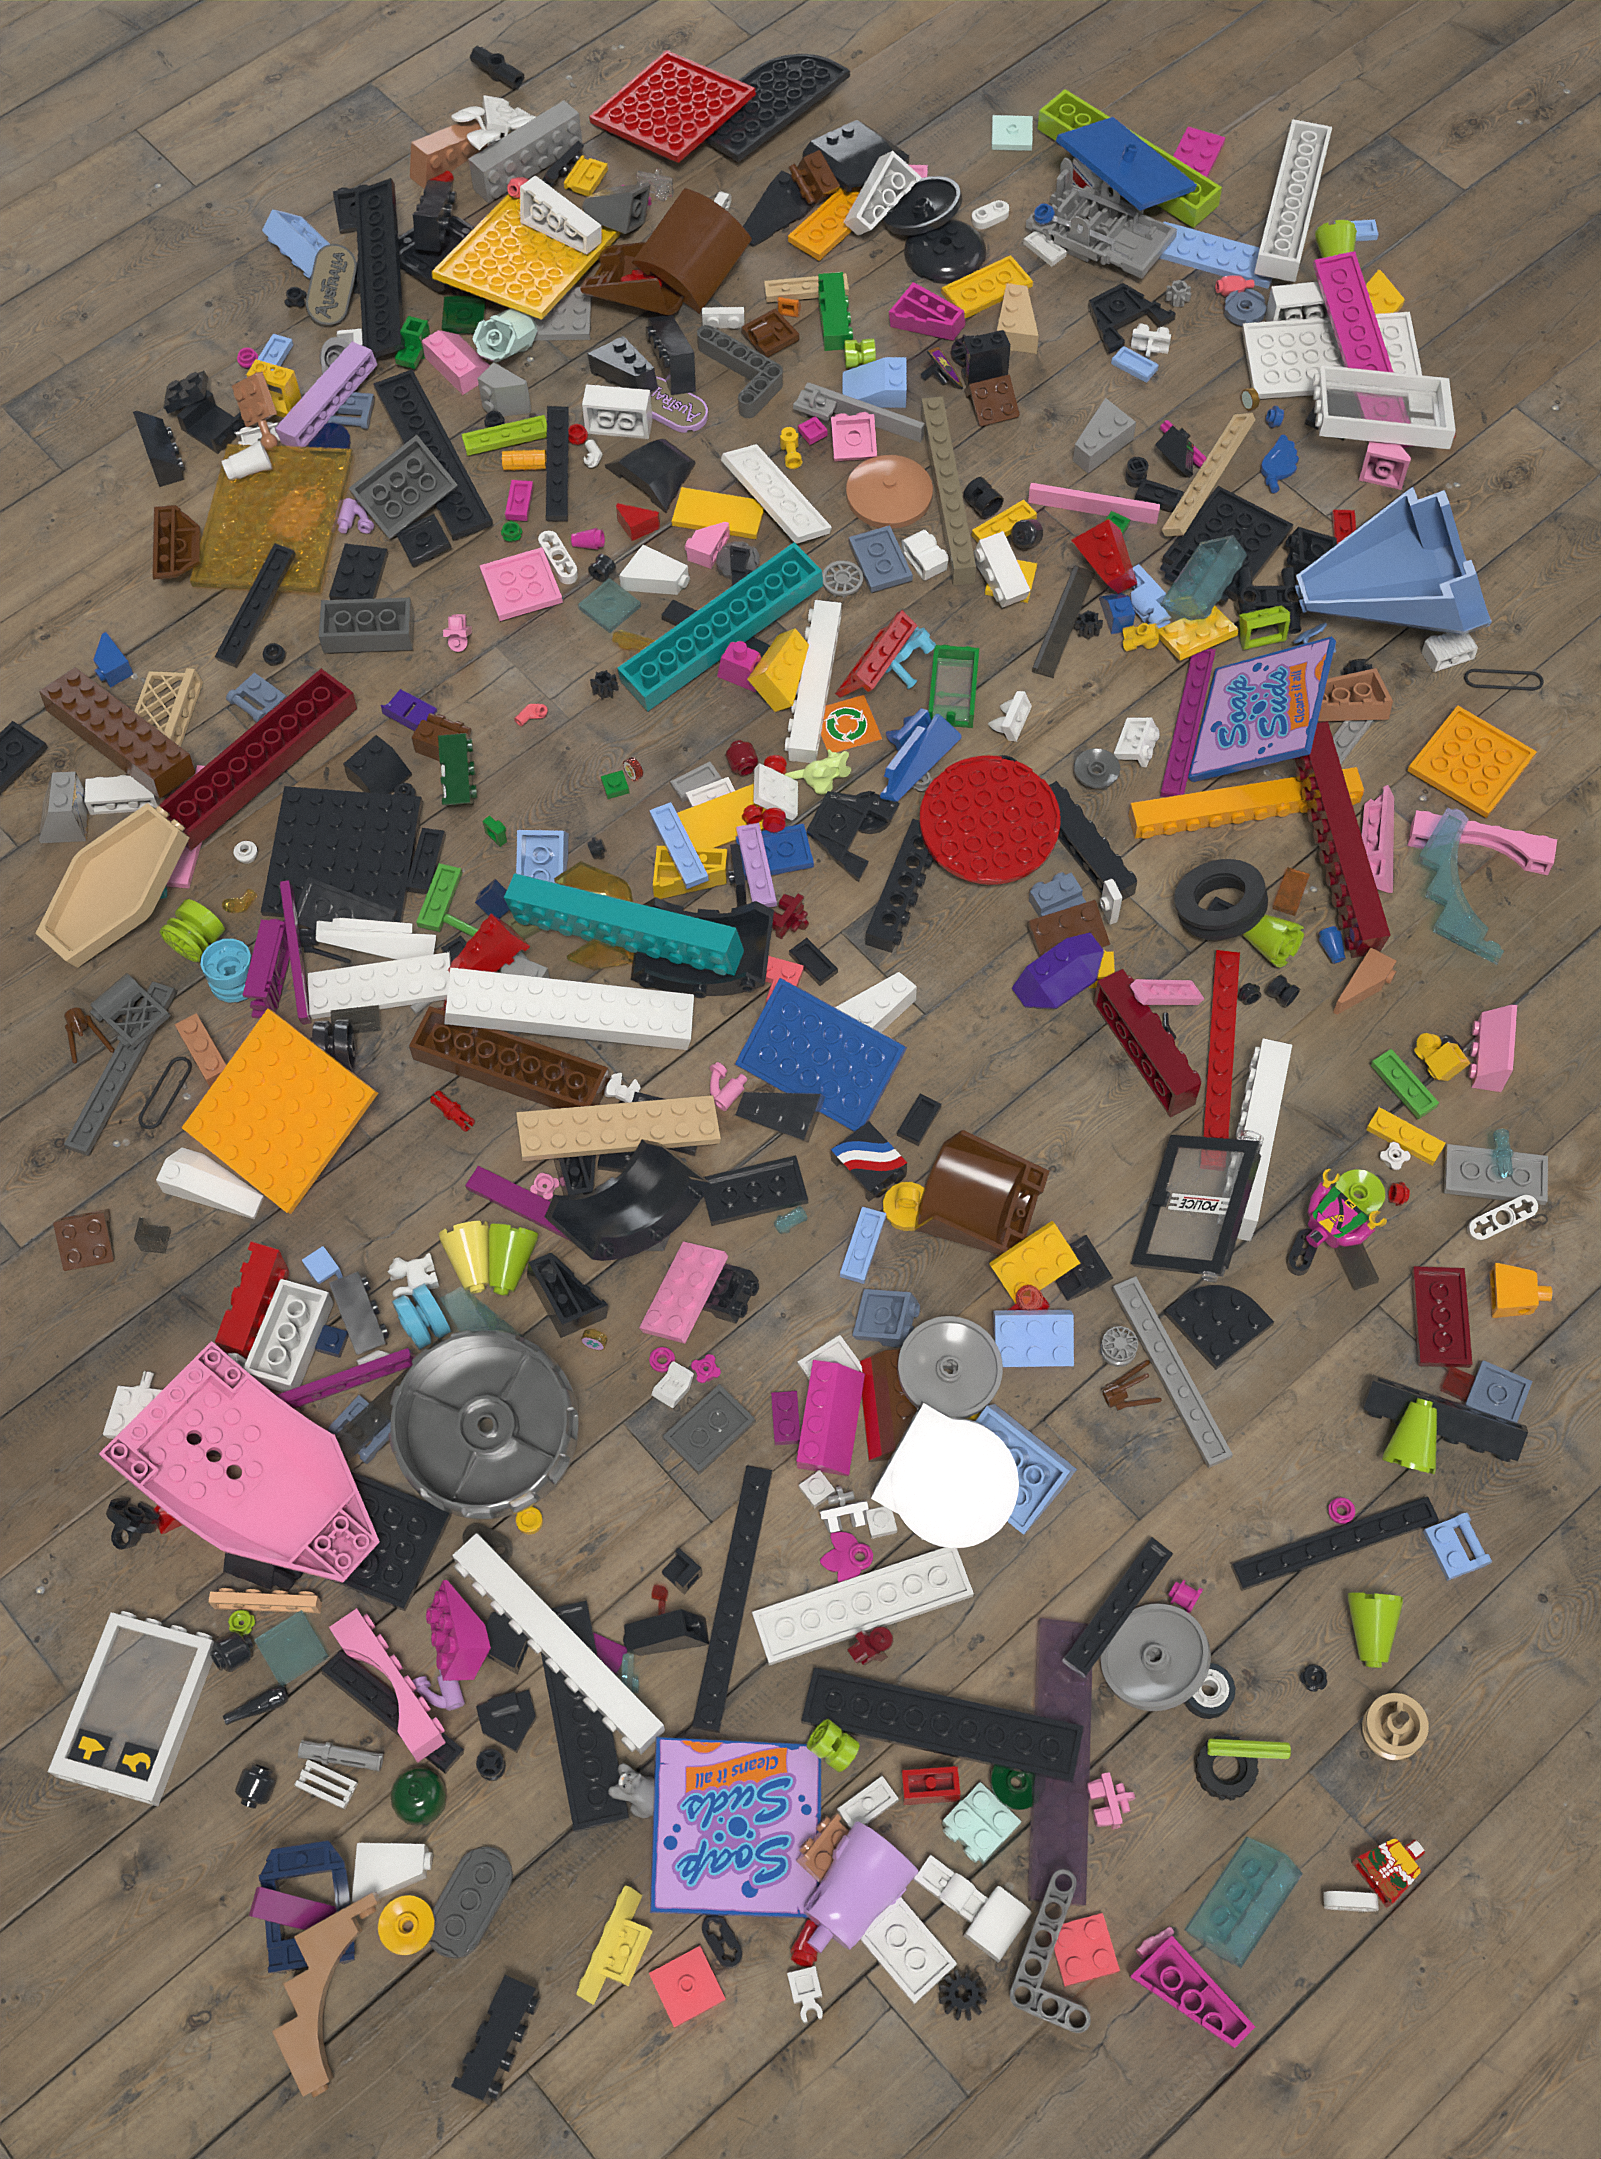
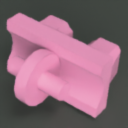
[443,614,472,652]
[1086,1772,1136,1830]

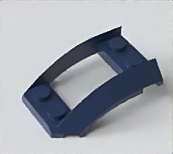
[259,1841,355,1974]

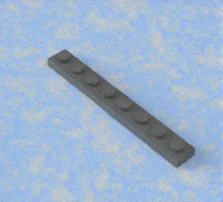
[64,981,176,1156]

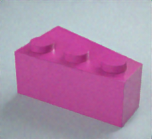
[889,282,965,340]

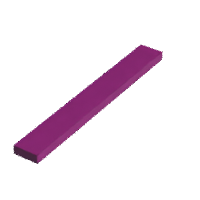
[1160,648,1216,797]

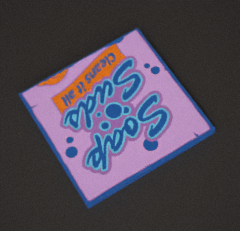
[1188,636,1336,782]
[650,1737,821,1919]

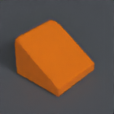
[778,297,801,317]

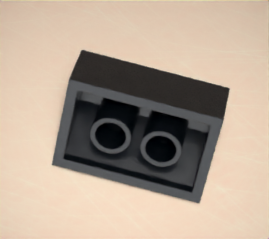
[133,411,185,487]

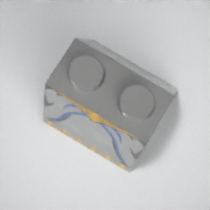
[39,772,89,843]

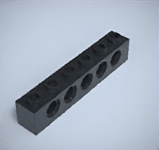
[865,819,934,953]

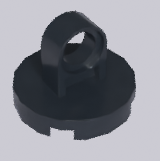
[105,1498,160,1550]

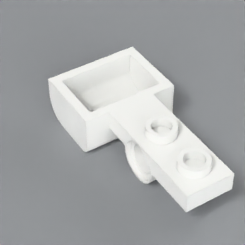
[913,1855,1032,1962]

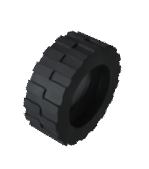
[1194,1734,1259,1801]

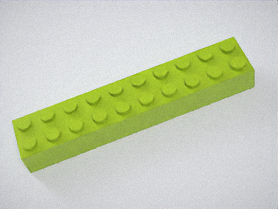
[1038,89,1222,228]

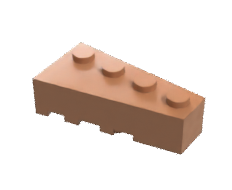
[410,119,487,189]
[1318,668,1393,721]

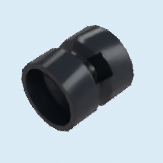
[963,477,1004,519]

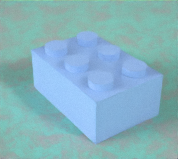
[993,1310,1074,1367]

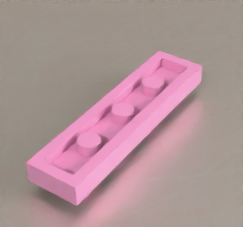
[1130,979,1204,1005]

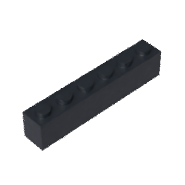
[1049,781,1137,901]
[1363,1375,1528,1462]

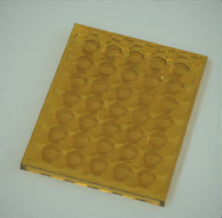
[190,444,354,593]

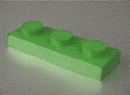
[416,863,462,932]
[1371,1049,1439,1120]

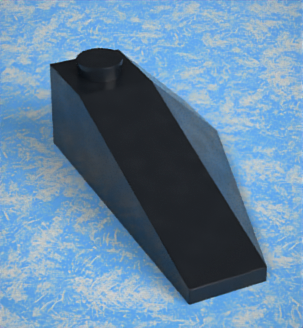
[743,170,816,247]

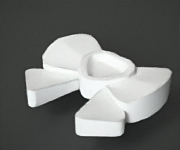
[604,1073,640,1103]

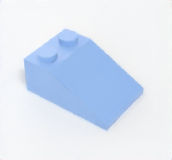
[842,357,906,408]
[516,830,569,885]

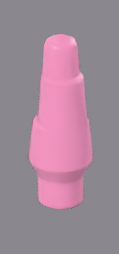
[1136,1927,1174,1959]

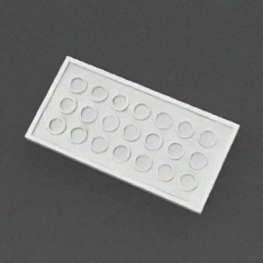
[1242,312,1422,399]

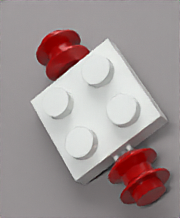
[754,755,798,832]

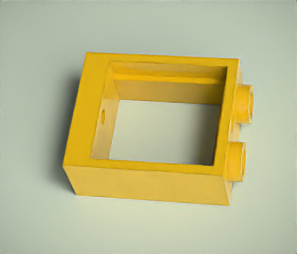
[246,359,302,418]

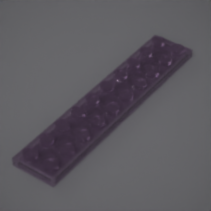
[1028,1618,1092,1907]

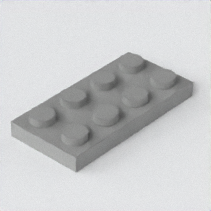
[1444,1144,1548,1205]

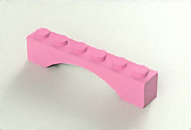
[1408,810,1557,875]
[329,1608,446,1762]

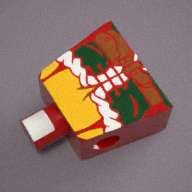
[1352,1838,1425,1909]

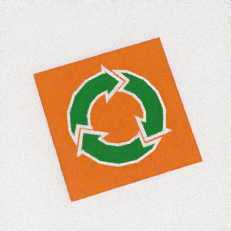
[821,695,882,752]

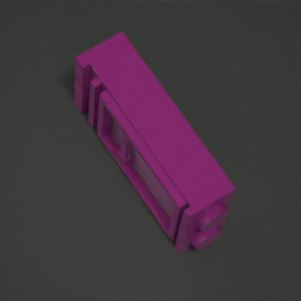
[243,919,290,1018]

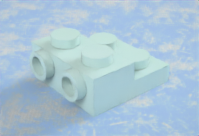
[942,1782,1022,1865]

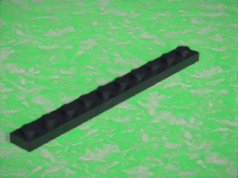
[692,1466,773,1733]

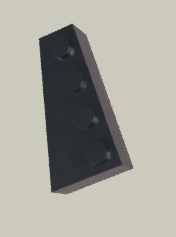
[413,180,457,252]
[645,315,696,395]
[451,1975,541,2106]

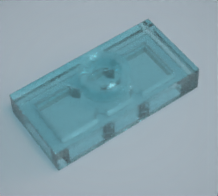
[621,1654,639,1694]

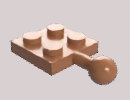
[232,372,278,451]

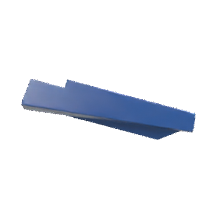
[880,714,962,801]

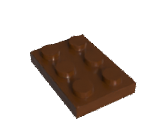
[1027,900,1110,957]

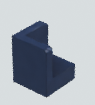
[475,879,510,918]

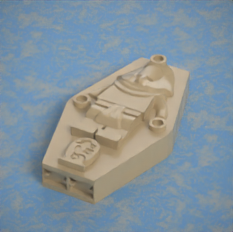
[36,803,189,968]

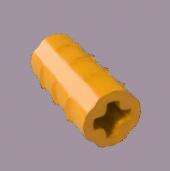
[502,449,547,471]

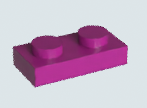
[771,1391,800,1445]

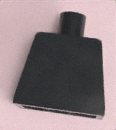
[484,1612,529,1674]

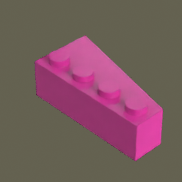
[1130,1936,1255,2049]

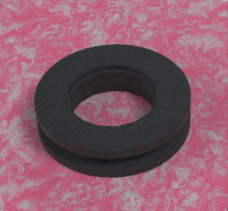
[1174,859,1268,940]

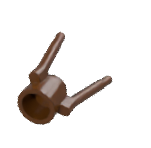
[64,1007,115,1064]
[1102,1360,1162,1411]

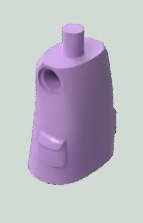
[803,1822,919,1953]

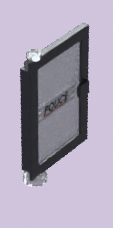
[1131,1130,1264,1282]

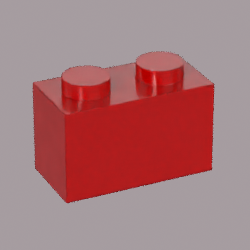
[901,1766,961,1805]

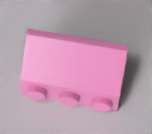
[422,330,490,395]
[1469,1005,1517,1092]

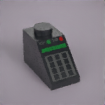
[1155,425,1194,478]

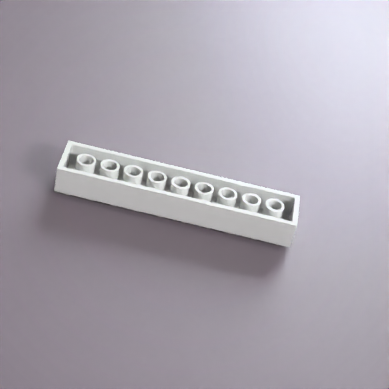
[1254,119,1332,282]
[444,968,694,1050]

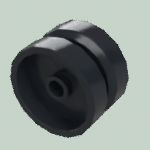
[312,1019,356,1072]

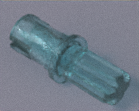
[1493,1129,1514,1178]

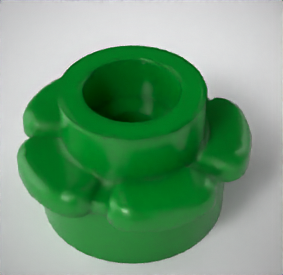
[501,521,522,542]

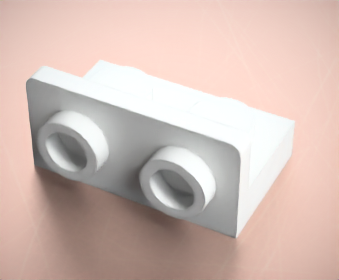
[1114,718,1159,767]

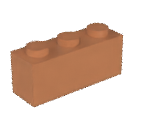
[174,1013,226,1088]

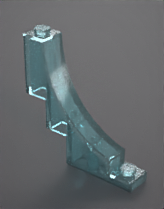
[1418,807,1504,965]

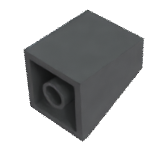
[583,183,651,234]

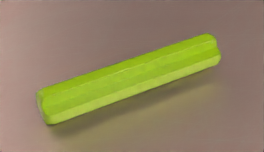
[1207,1739,1291,1759]

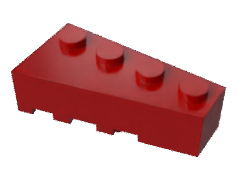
[215,1241,289,1359]

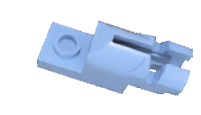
[1130,564,1172,629]

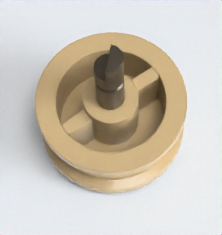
[1362,1693,1429,1760]

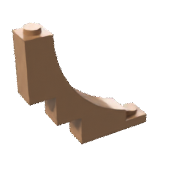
[272,1892,381,2098]

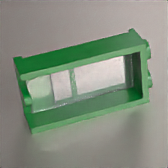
[928,645,979,728]

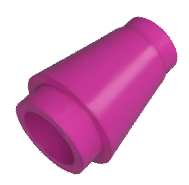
[571,528,605,550]

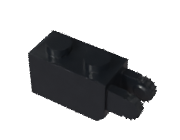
[223,1552,303,1590]

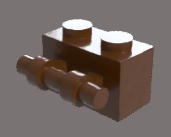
[788,150,840,204]
[411,713,471,761]

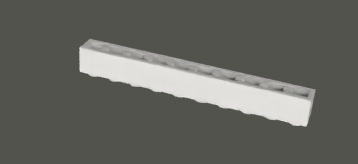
[452,1533,665,1754]

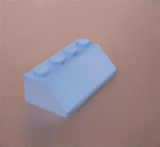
[262,209,330,279]

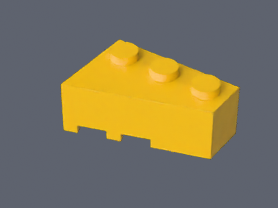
[747,628,809,712]

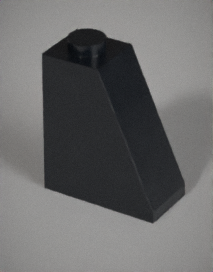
[623,1609,709,1656]

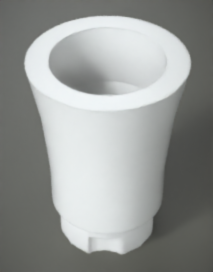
[222,440,273,481]

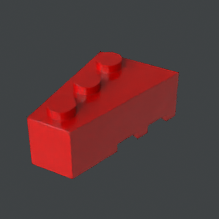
[448,914,530,973]

